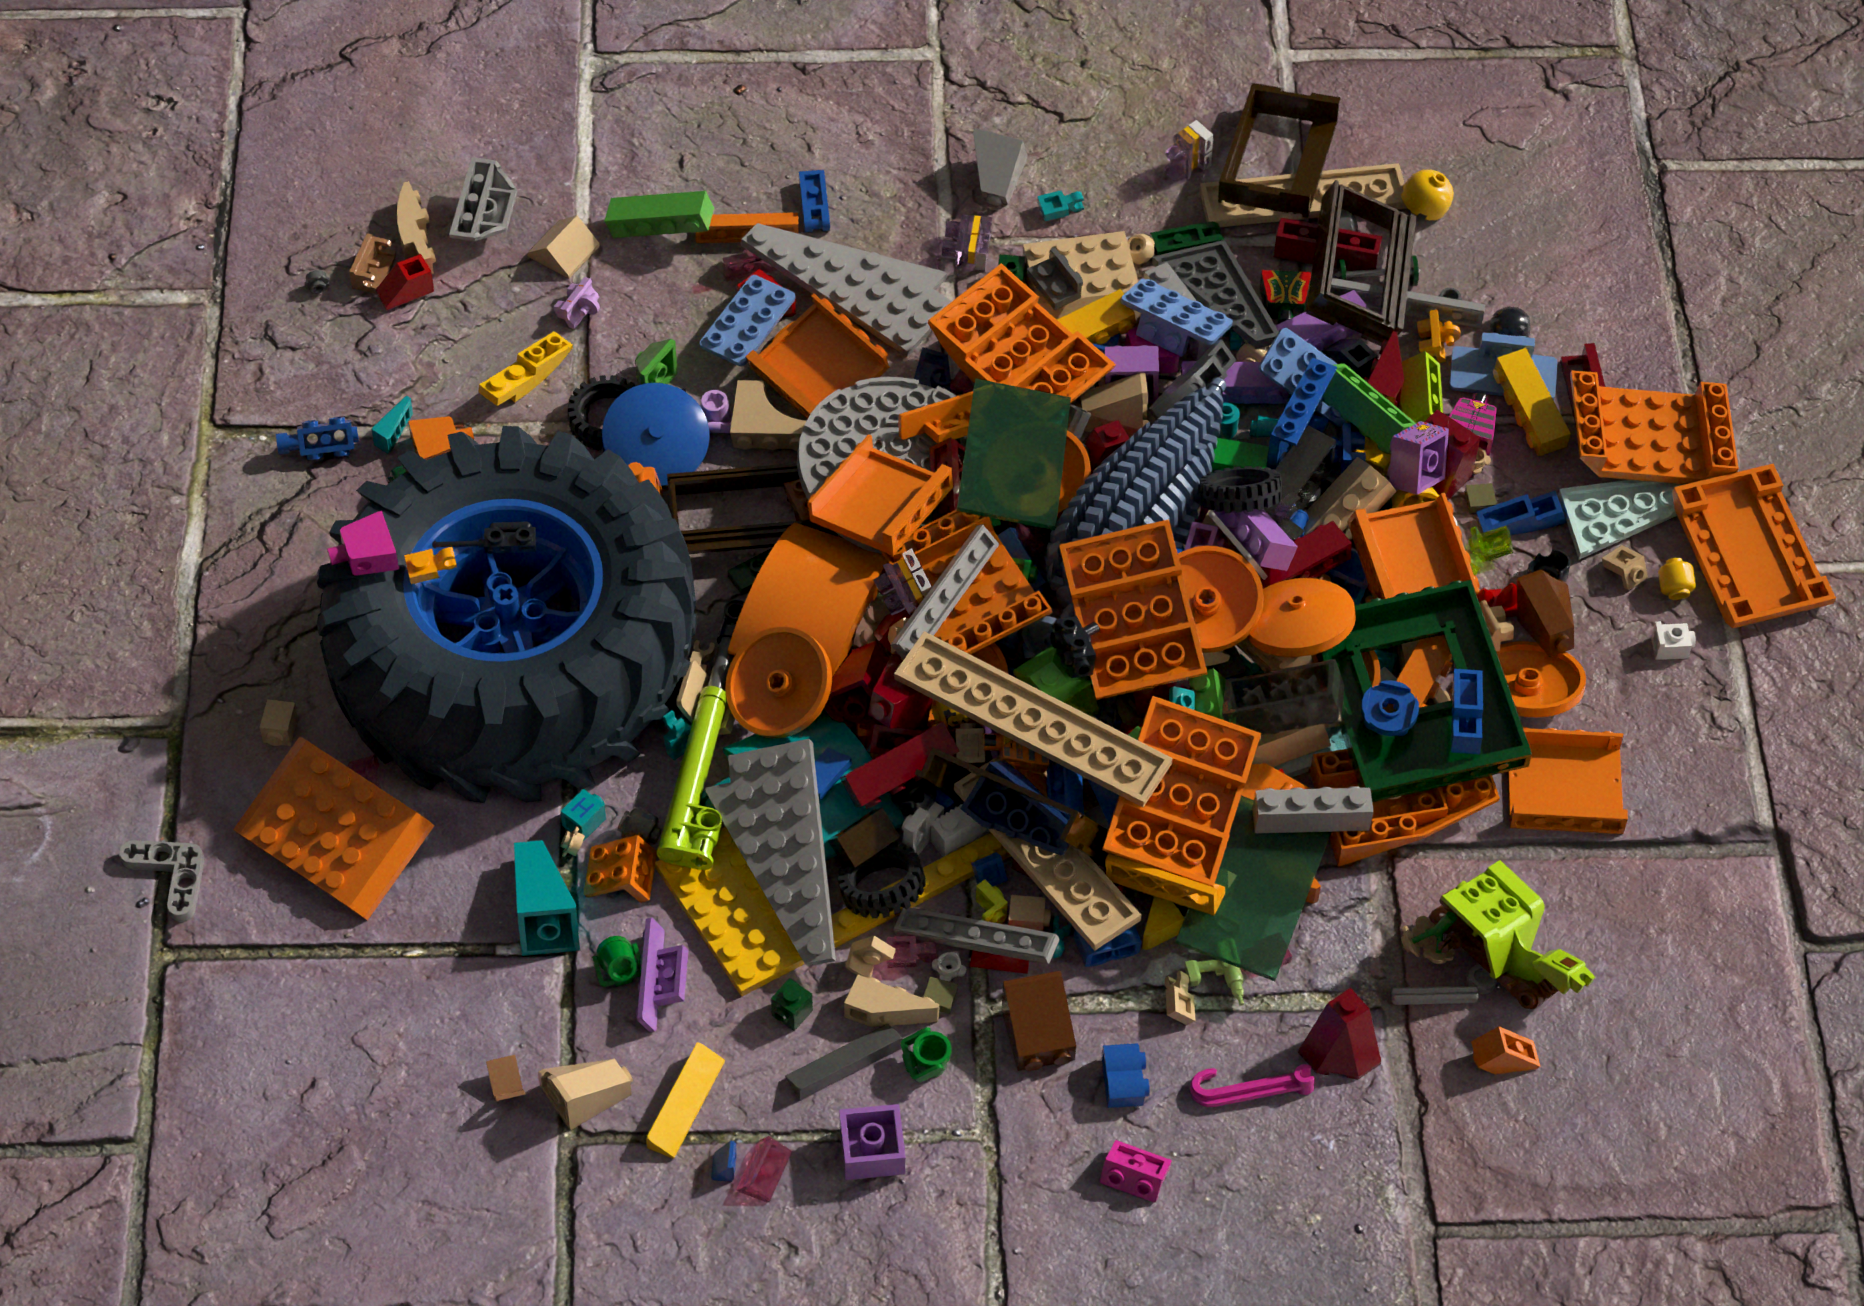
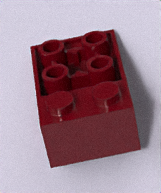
[1364,331,1404,409]

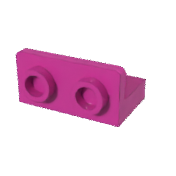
[1100,1140,1172,1202]

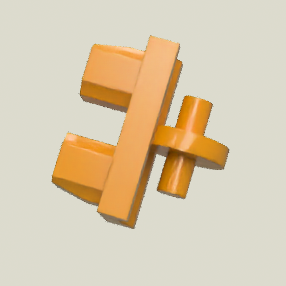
[1417,309,1461,363]

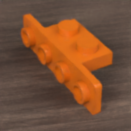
[898,386,994,444]

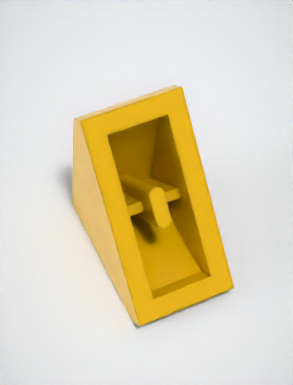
[1142,896,1184,950]

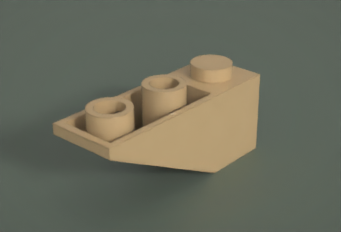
[844,975,939,1027]

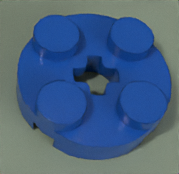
[1361,680,1419,736]

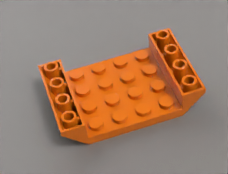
[1570,370,1739,484]
[881,499,1052,655]

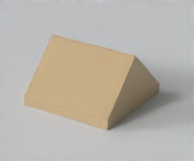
[527,215,600,279]

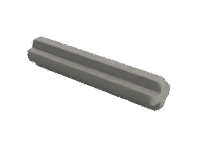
[1391,986,1478,1005]

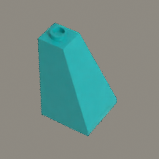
[514,840,580,956]

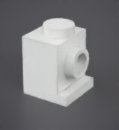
[1651,621,1696,660]

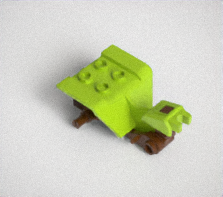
[1429,860,1595,1009]

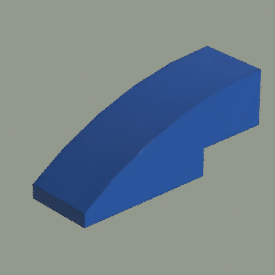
[1476,490,1567,536]
[1451,669,1483,754]

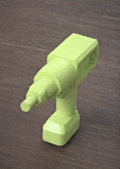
[1185,938,1244,1006]

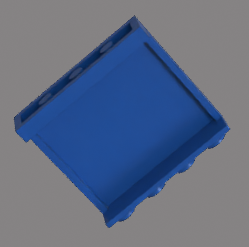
[1266,358,1337,502]

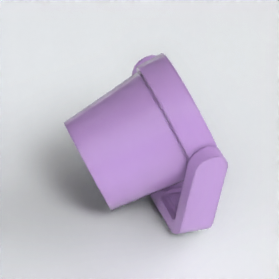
[700,390,733,433]

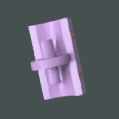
[554,277,600,329]

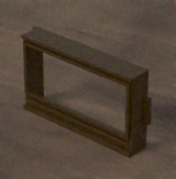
[1218,83,1341,218]
[1306,180,1416,346]
[662,463,838,554]
[915,747,1108,862]

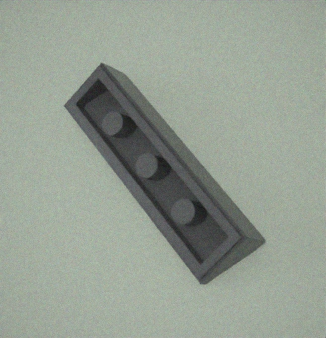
[785,1023,903,1100]

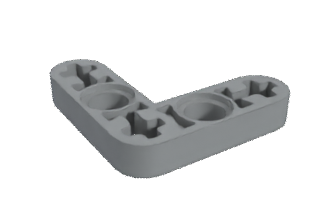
[119,840,204,922]

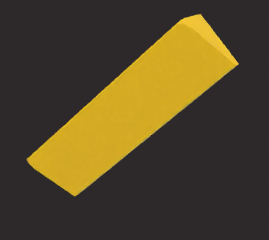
[646,1042,725,1159]

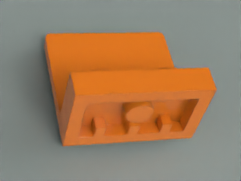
[583,835,657,903]

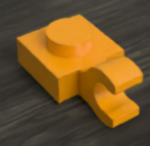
[404,547,457,584]

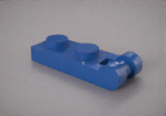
[799,170,830,232]

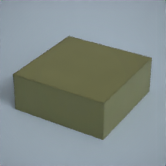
[1464,483,1497,513]
[924,977,958,1014]

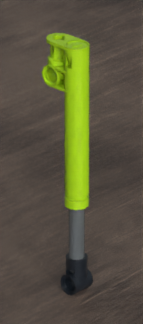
[657,599,745,870]

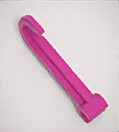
[1190,1064,1314,1107]

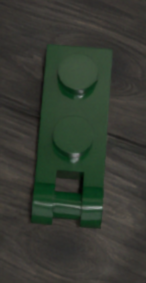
[1150,221,1225,256]

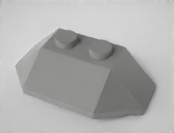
[449,157,517,241]

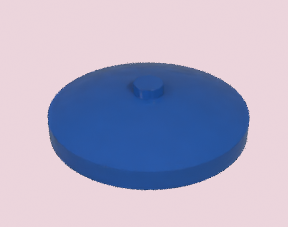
[602,383,709,488]

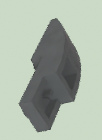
[1148,340,1236,420]

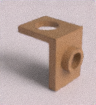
[486,1055,525,1101]

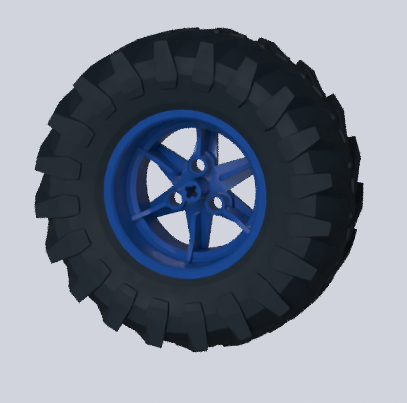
[317,426,696,803]

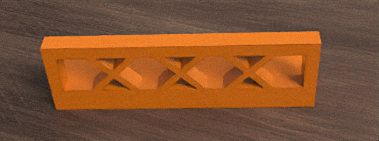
[696,212,799,243]

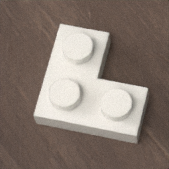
[902,802,944,855]

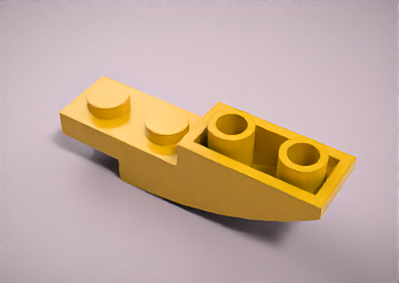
[478,332,573,406]

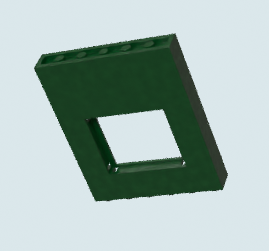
[1316,580,1532,802]

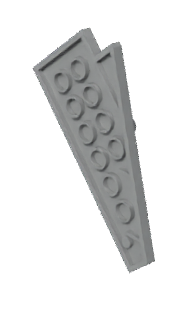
[741,223,952,357]
[706,739,836,967]

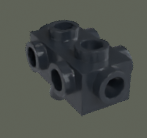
[1050,616,1099,678]

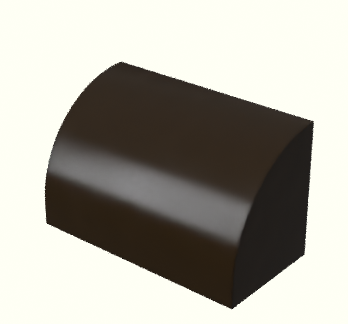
[828,808,900,868]

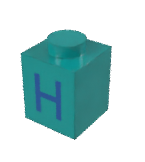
[561,789,606,841]

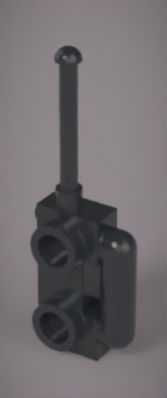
[432,522,536,554]

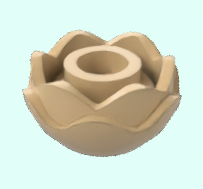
[1127,234,1155,265]

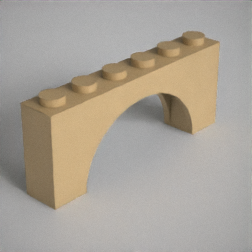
[730,380,806,450]

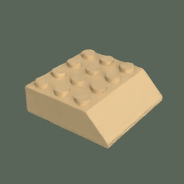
[1023,231,1141,329]

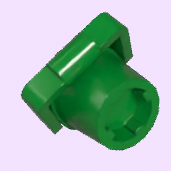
[591,936,642,987]
[901,1027,951,1083]

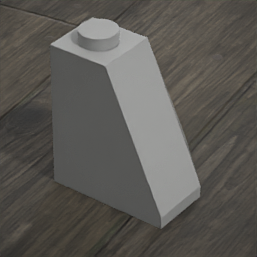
[973,128,1028,206]

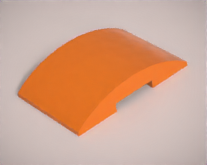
[928,263,1116,423]
[1059,519,1208,700]
[727,522,890,676]
[1102,696,1261,887]

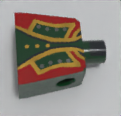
[1260,270,1311,324]

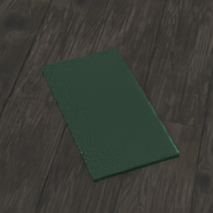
[957,378,1071,530]
[1175,795,1332,981]

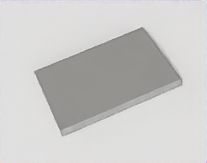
[1208,510,1268,580]

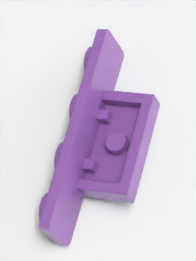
[636,918,688,1032]

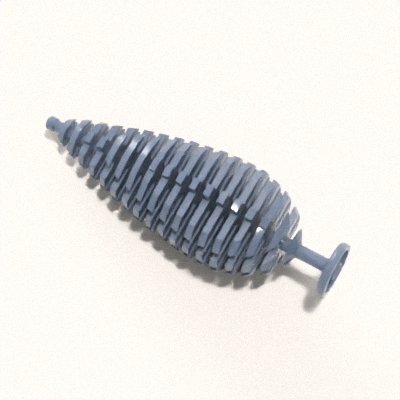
[1022,377,1226,655]

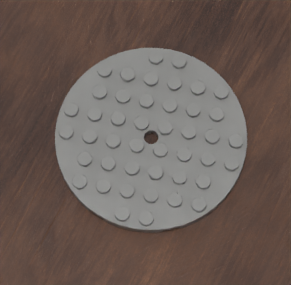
[797,377,1003,554]

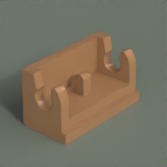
[349,233,396,294]

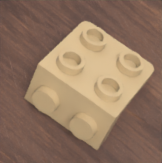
[676,661,735,735]

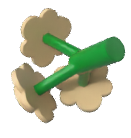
[1401,912,1457,964]

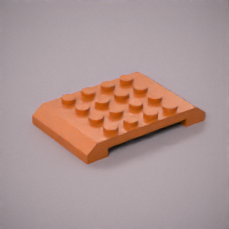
[1672,463,1836,628]
[233,737,434,921]

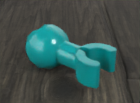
[1052,916,1073,959]

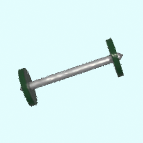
[1335,255,1421,286]

